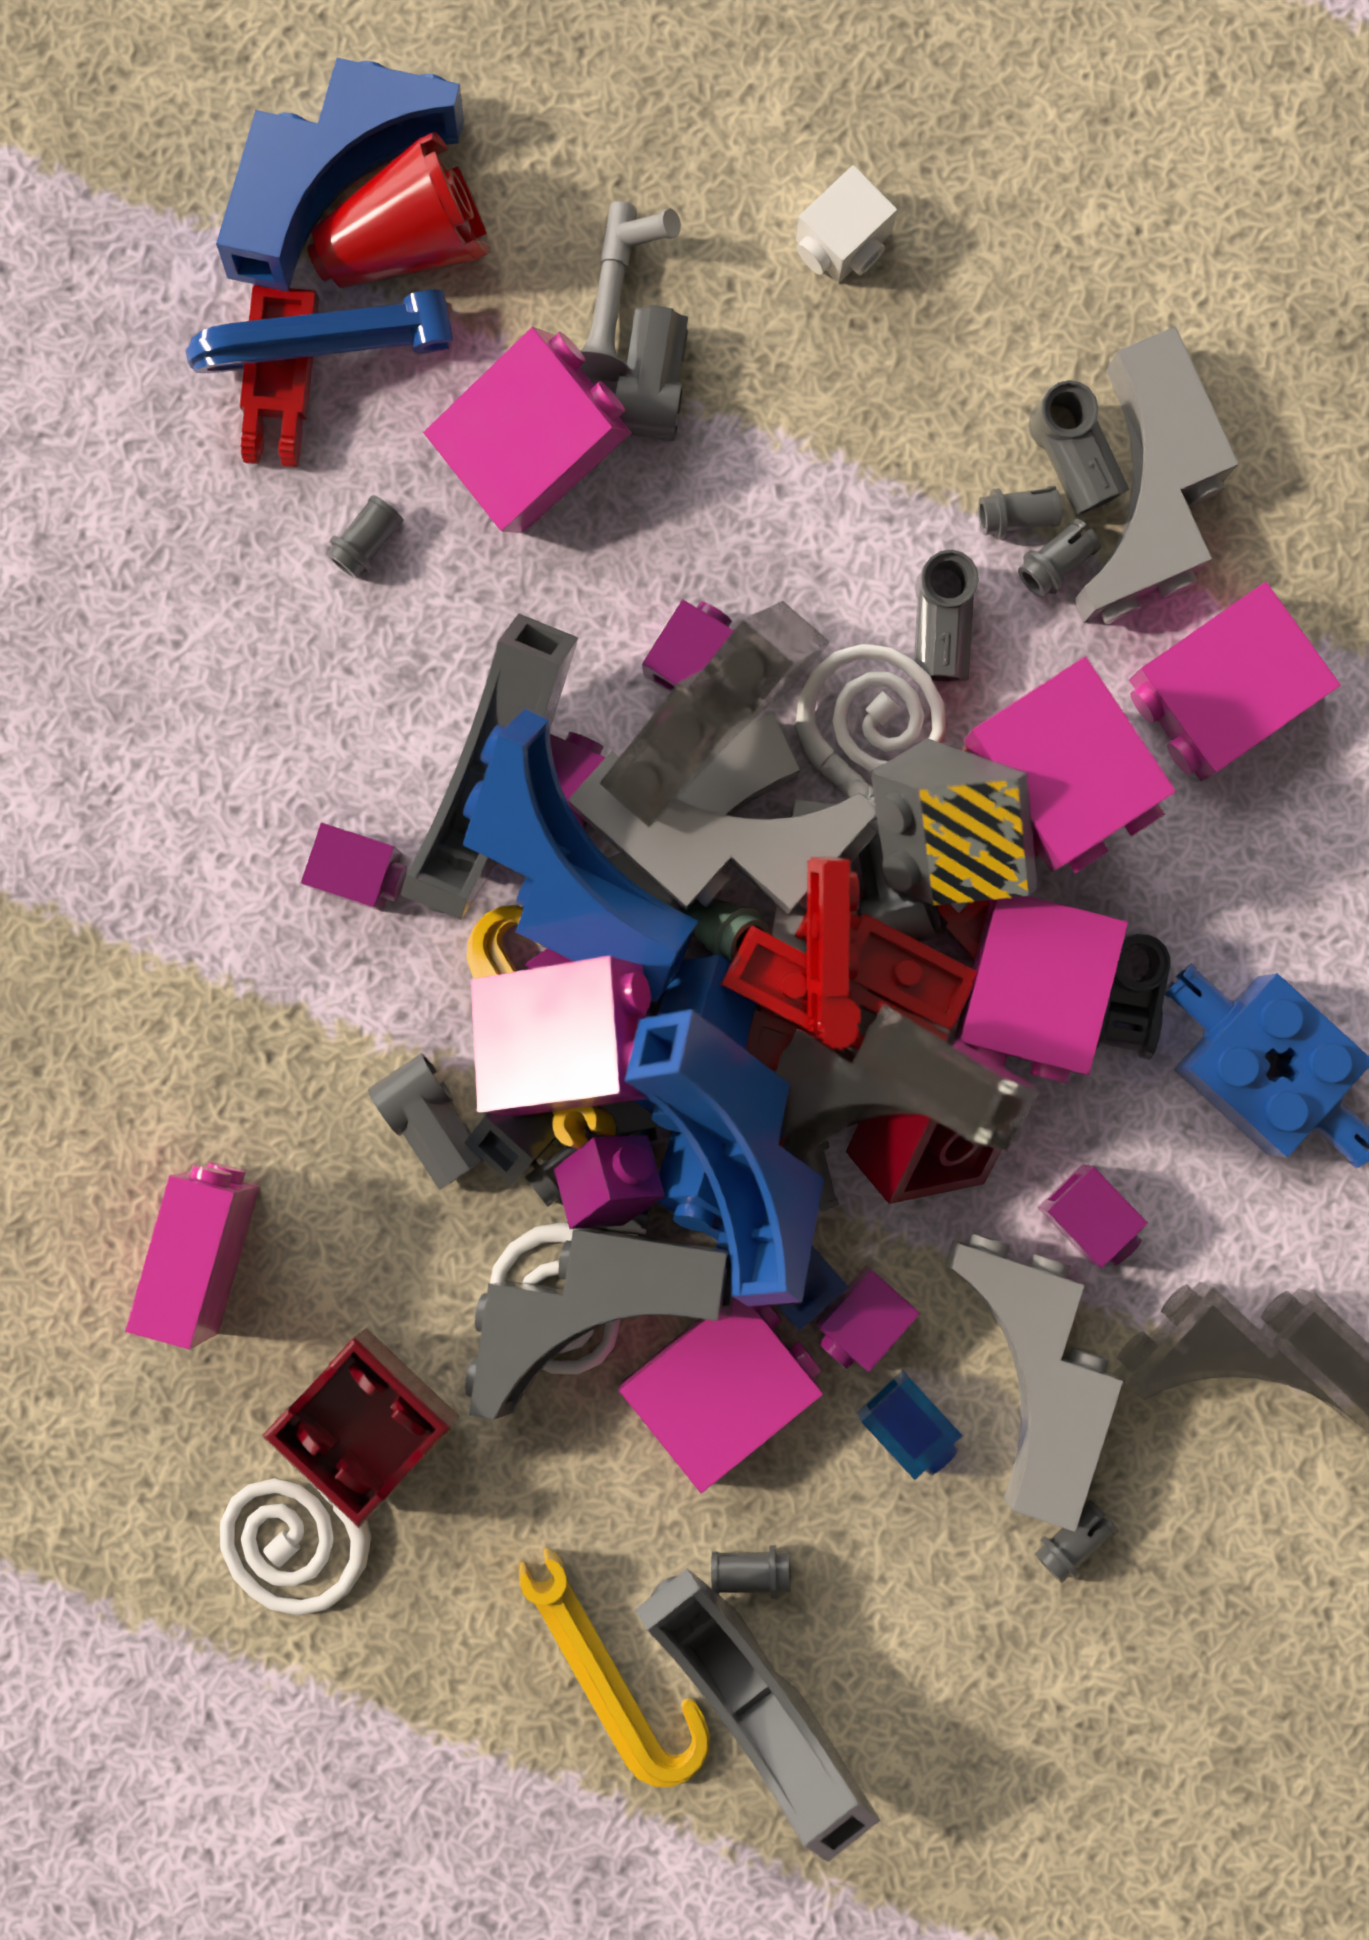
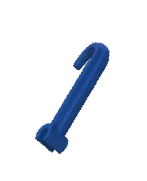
[185,289,454,373]

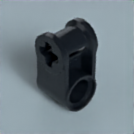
[1096,934,1171,1060]

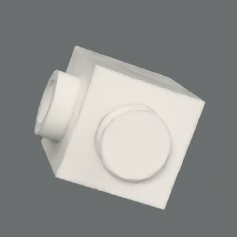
[796,165,897,284]

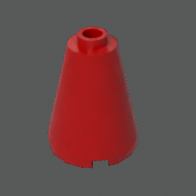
[307,132,491,288]

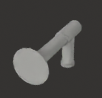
[580,201,681,382]

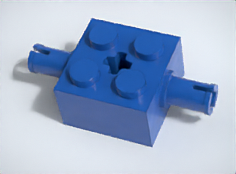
[1165,963,1369,1168]

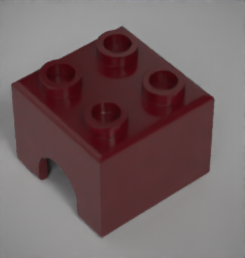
[262,1328,459,1528]

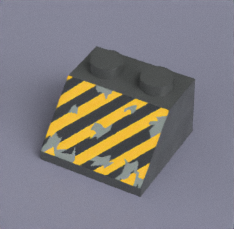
[871,738,1038,905]

